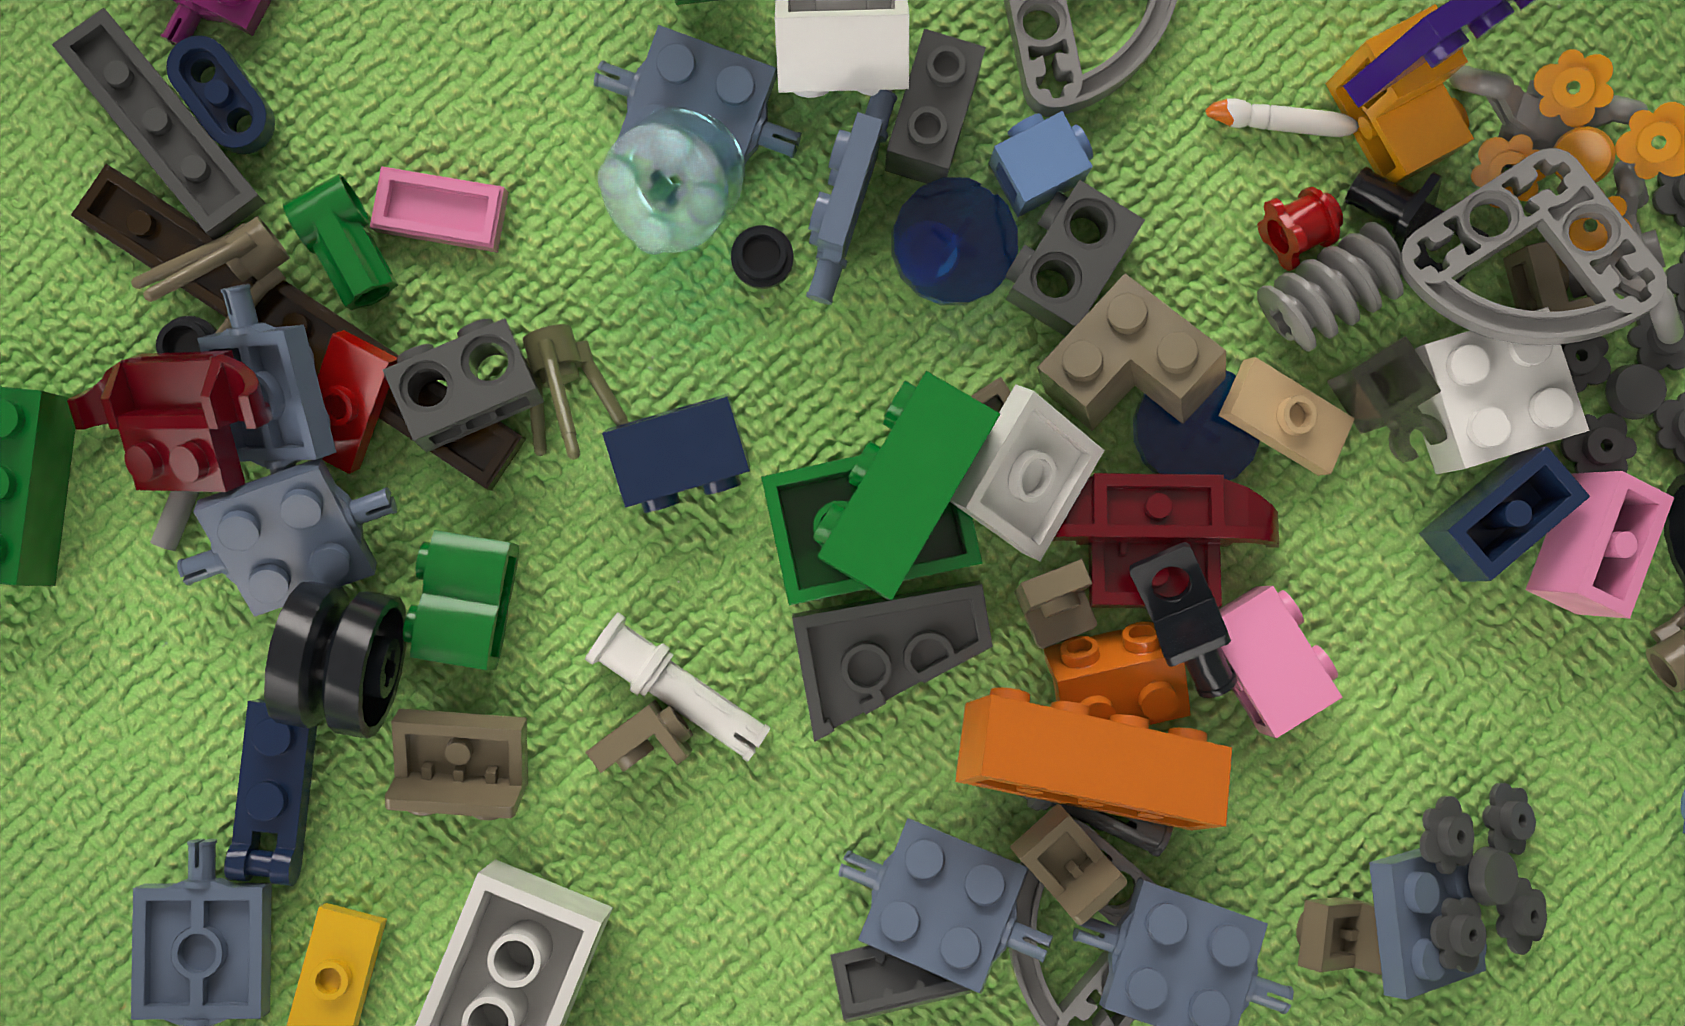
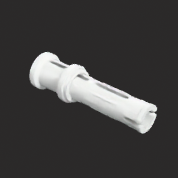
[585,612,770,762]

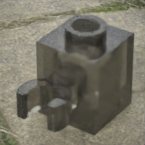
[1327,336,1447,463]

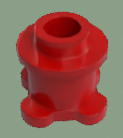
[1257,187,1343,271]

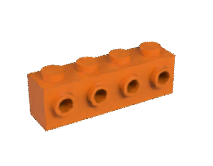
[955,687,1232,831]

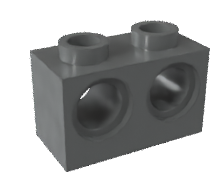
[885,29,986,189]
[1005,180,1145,337]
[383,318,544,453]

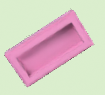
[370,166,509,253]

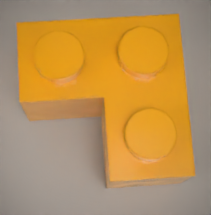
[1325,4,1474,184]

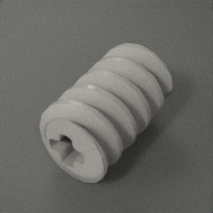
[1257,222,1404,352]

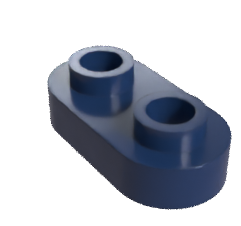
[166,36,275,154]

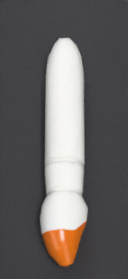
[1206,98,1359,137]

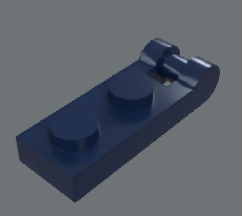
[224,699,317,886]

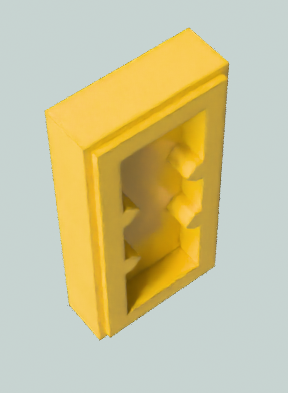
[287,903,387,1026]

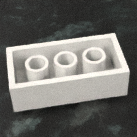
[415,859,613,1026]

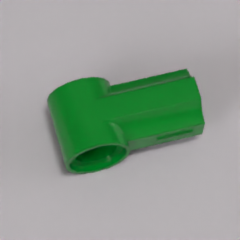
[283,174,398,311]

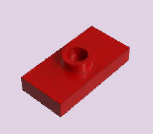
[318,330,398,474]

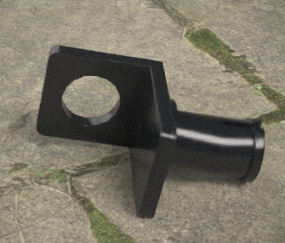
[1345,167,1489,284]
[1129,542,1237,698]

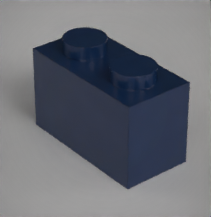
[602,393,750,513]
[1419,446,1590,582]

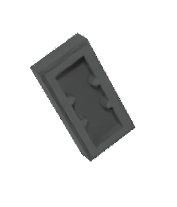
[830,946,972,1023]

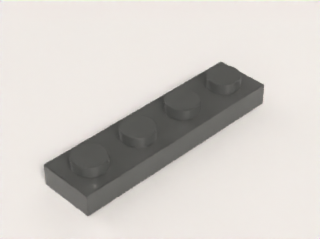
[52,8,266,240]

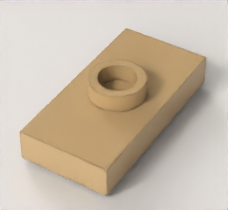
[1219,357,1355,476]

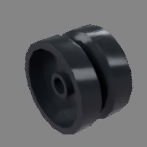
[264,581,406,739]

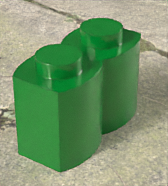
[403,530,520,670]

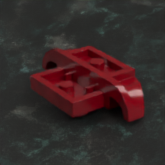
[67,350,273,492]
[1052,473,1279,609]

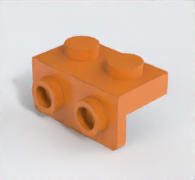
[1044,622,1191,725]

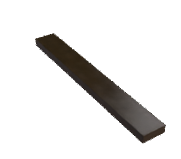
[71,164,526,491]

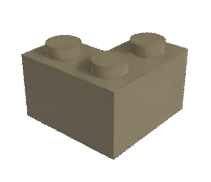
[1037,273,1226,431]

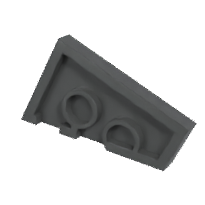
[792,580,993,742]

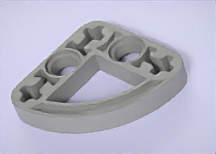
[1004,0,1177,117]
[1399,148,1667,345]
[1009,816,1156,1026]

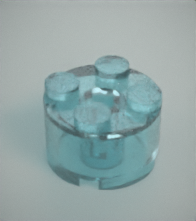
[598,106,745,255]

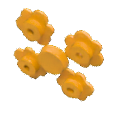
[1471,49,1685,251]

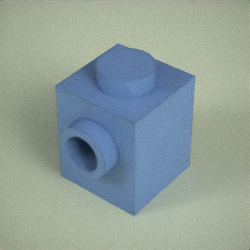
[989,111,1093,217]

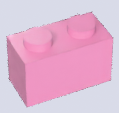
[1526,471,1674,619]
[1219,586,1343,738]

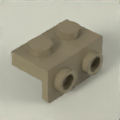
[385,709,528,820]

